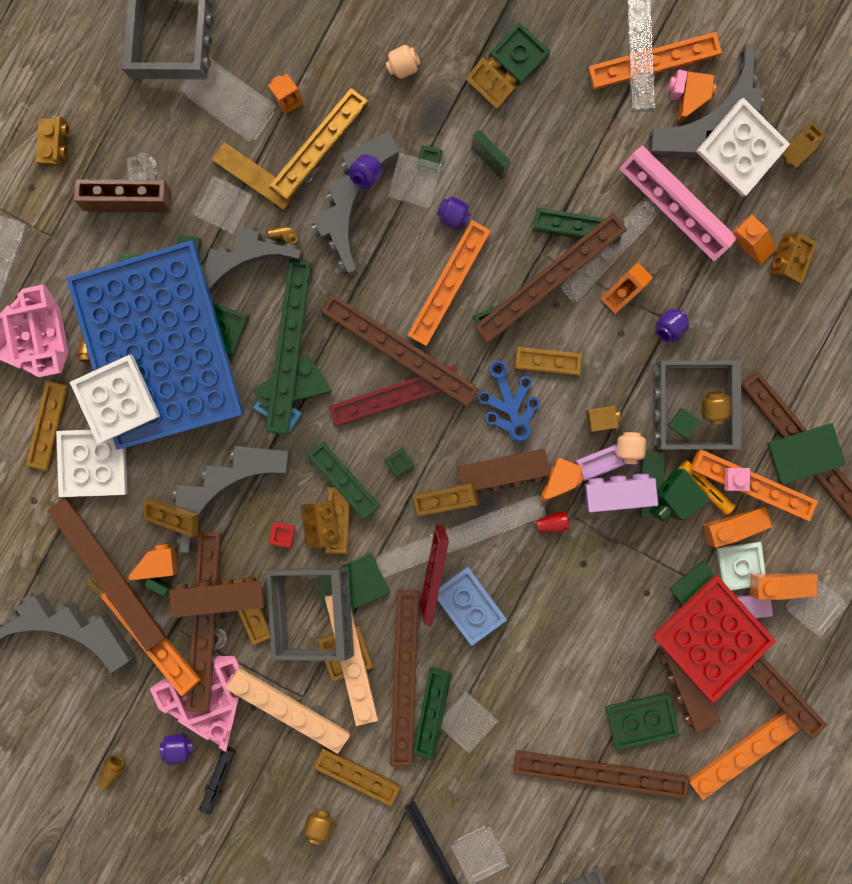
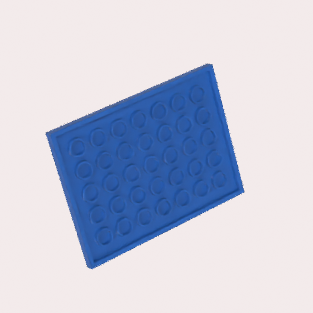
[66,240,244,450]

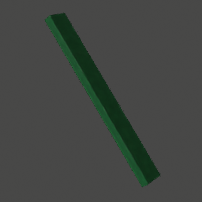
[266,259,311,435]

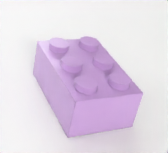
[584,473,658,512]

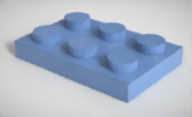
[437,566,507,646]

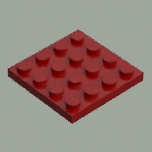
[652,575,776,704]

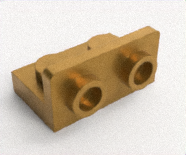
[465,57,519,109]
[35,116,70,166]
[769,232,817,284]
[301,501,339,548]

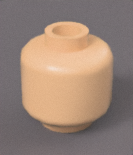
[386,45,420,79]
[617,432,646,464]

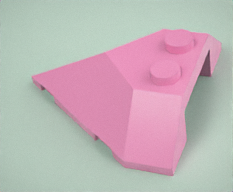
[0,284,69,377]
[150,656,240,752]

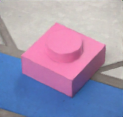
[668,70,687,101]
[725,468,750,491]

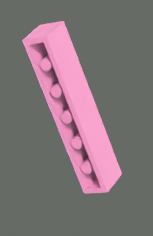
[619,145,737,261]

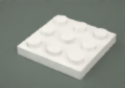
[696,98,790,197]
[70,355,160,444]
[56,430,127,497]

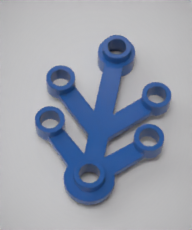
[478,360,540,442]

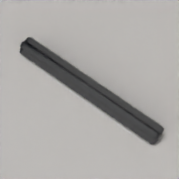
[404,801,459,884]

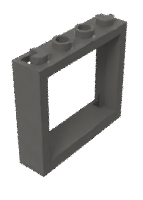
[122,0,216,80]
[653,360,741,449]
[265,567,354,661]

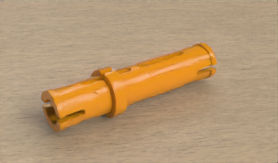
[678,460,735,515]

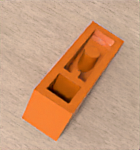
[702,506,772,548]
[750,574,817,600]

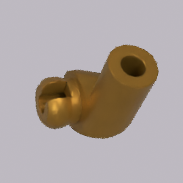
[267,226,299,245]

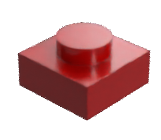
[269,521,296,548]

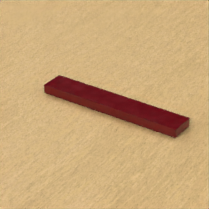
[329,365,456,427]

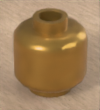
[701,390,732,425]
[303,809,335,845]

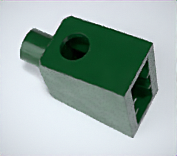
[654,469,711,522]

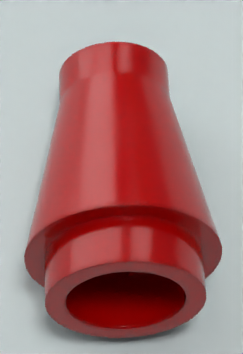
[536,511,570,533]

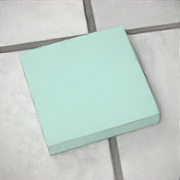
[716,541,766,591]

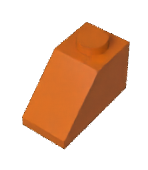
[677,72,716,123]
[268,74,303,115]
[732,214,776,266]
[600,262,653,314]
[539,457,584,503]
[129,544,179,580]

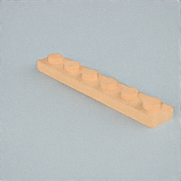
[325,594,378,726]
[226,668,350,754]

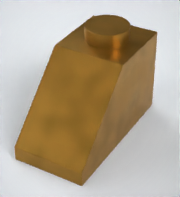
[782,121,826,168]

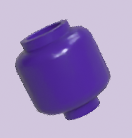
[349,154,382,189]
[437,196,471,230]
[656,309,689,342]
[160,734,193,765]

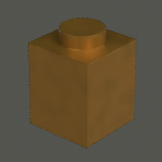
[585,406,621,432]

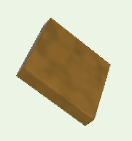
[318,625,374,682]

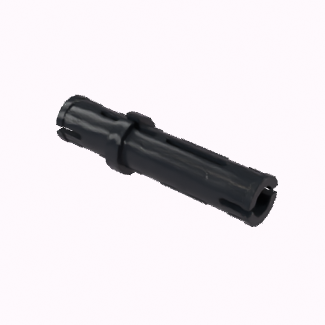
[199,746,236,815]

